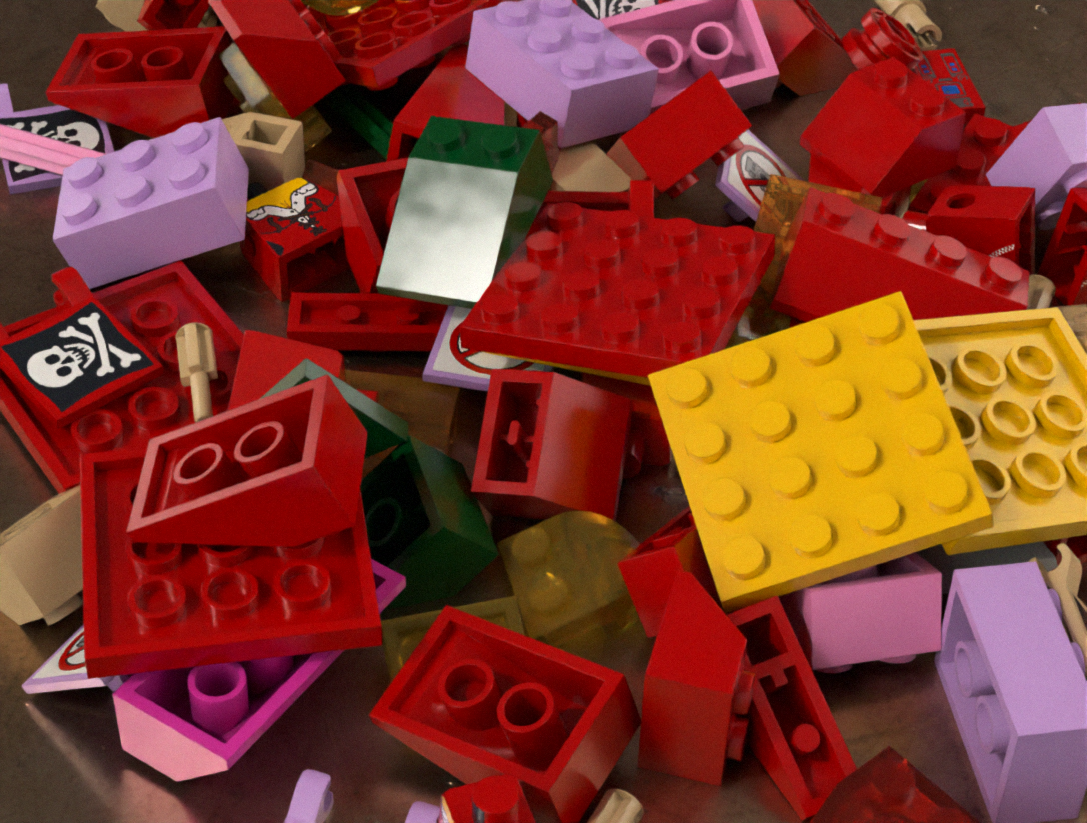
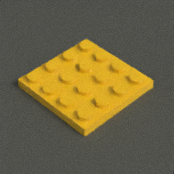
[648,291,994,614]
[913,307,1087,555]

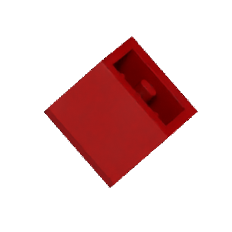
[471,369,634,525]

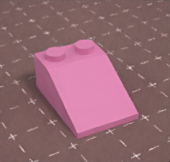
[598,0,780,115]
[778,552,942,673]

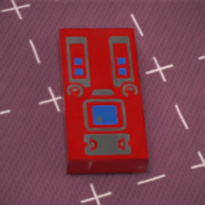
[910,48,986,124]

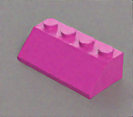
[113,559,406,782]

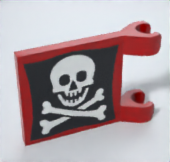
[0,267,164,429]

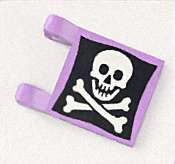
[0,83,114,195]

